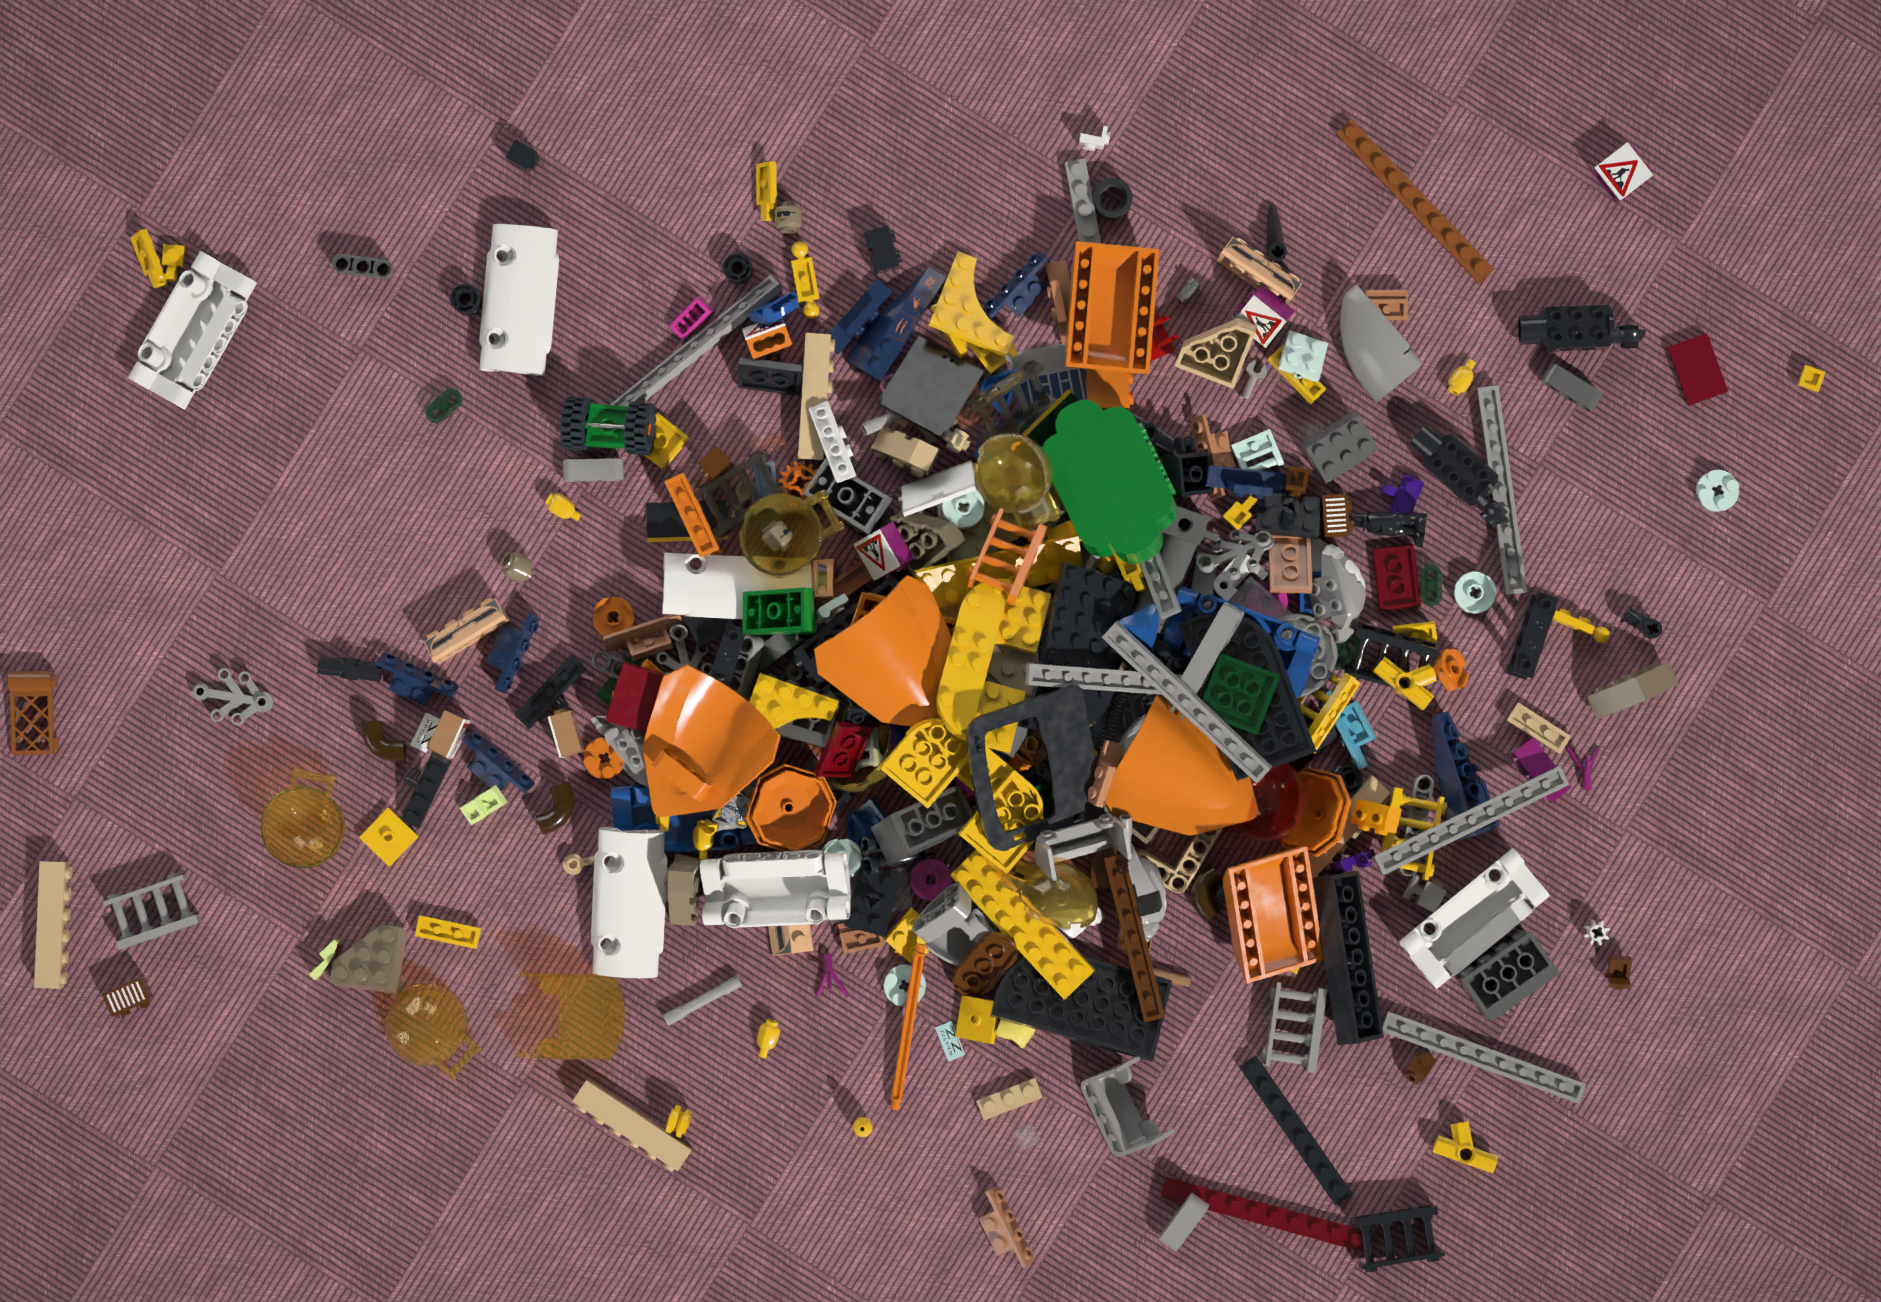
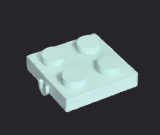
[1278,330,1328,382]

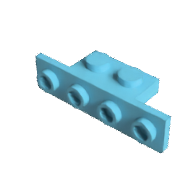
[1322,691,1377,770]

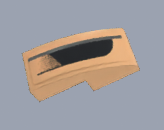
[812,559,835,599]

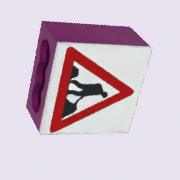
[1591,142,1653,204]
[1236,285,1295,348]
[853,522,914,580]

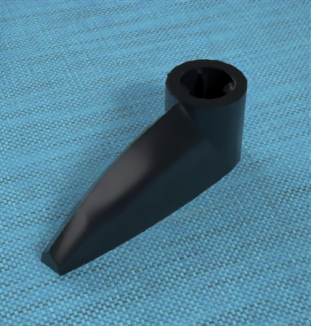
[1266,204,1287,264]

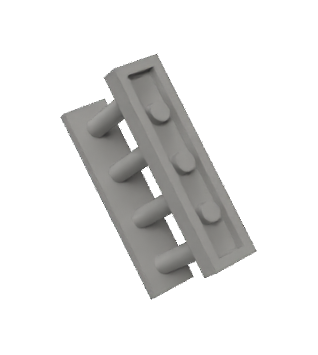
[103,872,202,950]
[1261,982,1327,1073]

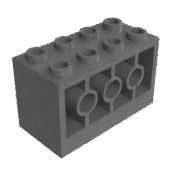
[768,674,848,749]
[871,785,974,865]
[1456,930,1560,1022]

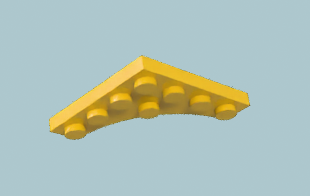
[928,251,1014,357]
[749,673,840,729]

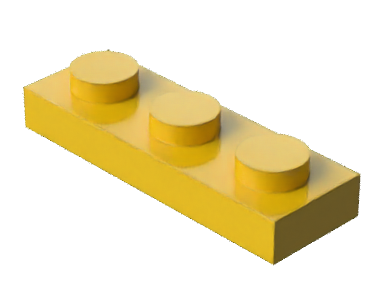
[1267,345,1326,404]
[415,915,482,949]

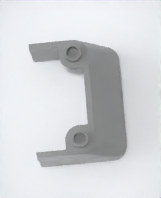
[1034,814,1132,881]
[1081,1057,1175,1157]

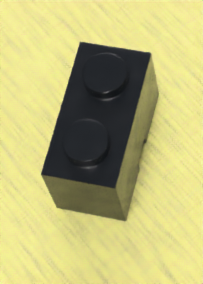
[864,226,902,275]

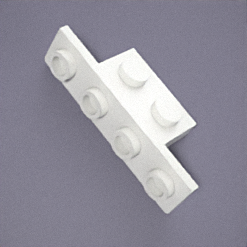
[809,401,856,483]

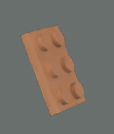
[1268,535,1312,593]

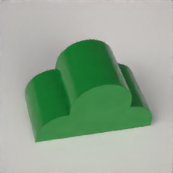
[743,587,815,635]

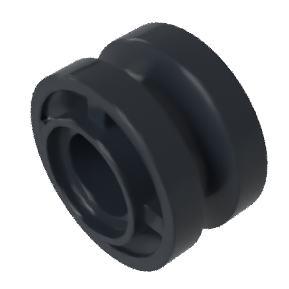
[723,253,753,284]
[450,284,483,316]
[1331,765,1363,794]

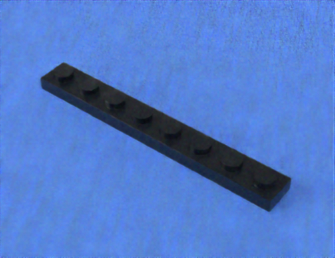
[1238,1055,1353,1206]

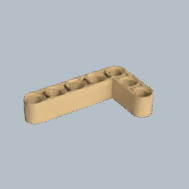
[1137,828,1222,893]

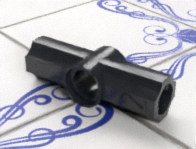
[1128,410,1174,455]
[317,656,383,682]

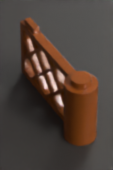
[8,671,59,755]

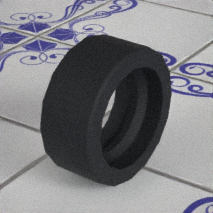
[1093,178,1133,220]

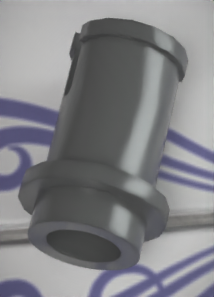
[1175,277,1201,305]

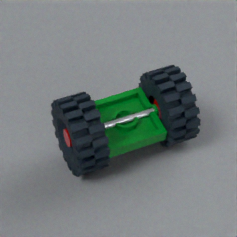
[560,397,657,455]

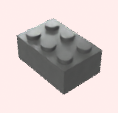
[1300,411,1379,484]

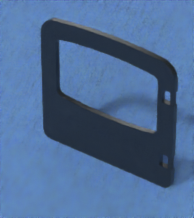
[966,685,1104,851]

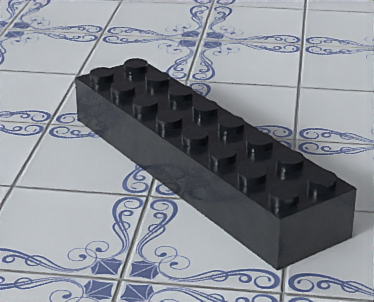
[1312,871,1384,1045]

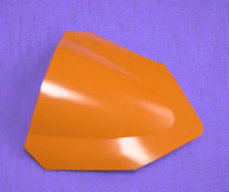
[814,575,952,727]
[643,664,781,817]
[1105,694,1258,836]

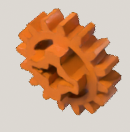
[778,461,818,507]

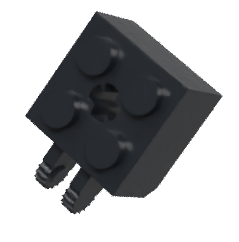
[1162,436,1214,497]

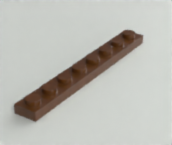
[1103,854,1165,1022]

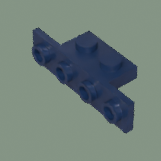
[983,252,1049,319]
[829,279,893,355]
[1205,465,1286,499]
[486,613,540,694]
[376,652,459,707]
[461,730,535,794]

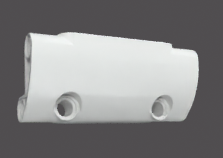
[479,224,559,376]
[128,251,257,410]
[662,552,812,619]
[590,827,667,978]
[1399,848,1550,989]
[700,850,850,928]

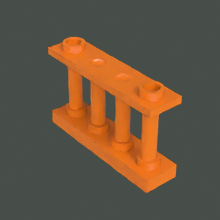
[664,473,722,558]
[966,508,1047,606]

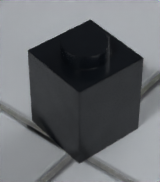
[505,139,540,173]

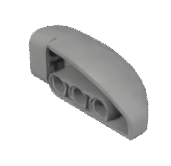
[1340,284,1423,403]
[912,883,1025,975]

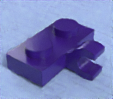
[1381,475,1424,514]
[1329,849,1375,873]

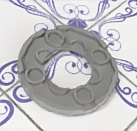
[1277,614,1338,697]

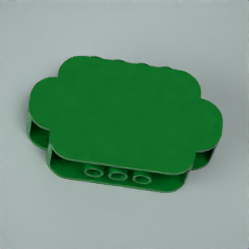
[1041,400,1177,564]

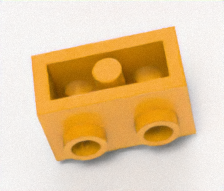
[1350,798,1402,836]

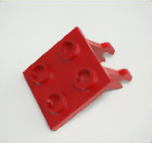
[1150,313,1178,362]

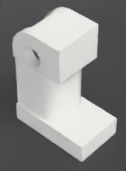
[1213,554,1269,601]

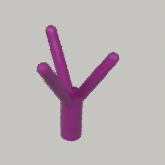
[1566,746,1600,790]
[816,954,849,997]

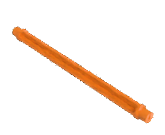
[890,943,926,1110]

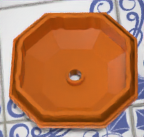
[745,763,837,851]
[1274,767,1351,857]

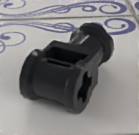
[1620,605,1663,639]

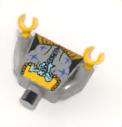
[702,784,754,836]

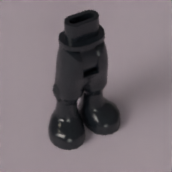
[1354,511,1427,548]
[861,835,934,875]

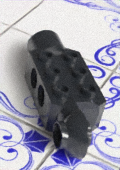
[1518,305,1646,352]
[1409,423,1510,527]

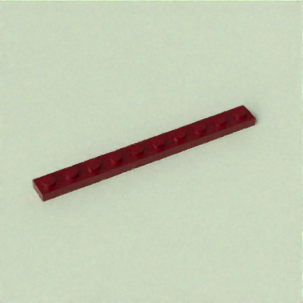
[1160,1176,1364,1252]

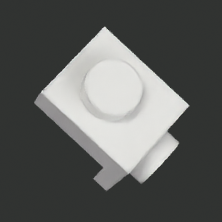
[1079,126,1111,151]

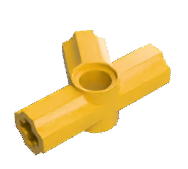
[1373,657,1437,711]
[1432,1121,1499,1174]

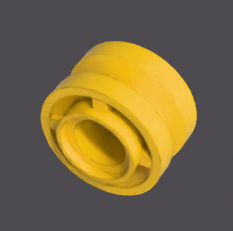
[665,1105,692,1138]

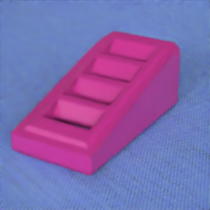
[669,296,714,341]

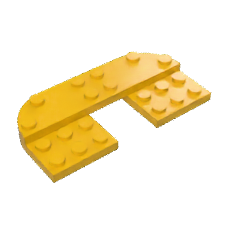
[936,578,1051,753]
[879,718,1044,874]

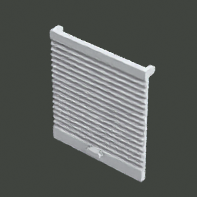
[901,460,976,517]

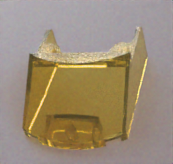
[515,971,625,1059]

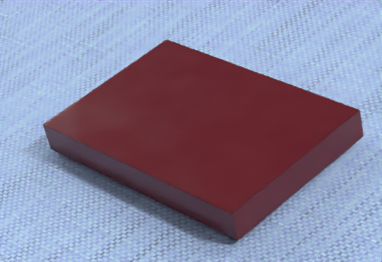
[1667,333,1728,406]
[1372,544,1421,611]
[605,661,664,733]
[814,722,874,777]

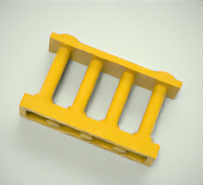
[1297,655,1361,754]
[1376,787,1447,880]

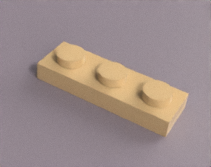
[1506,703,1571,754]
[976,1078,1043,1120]

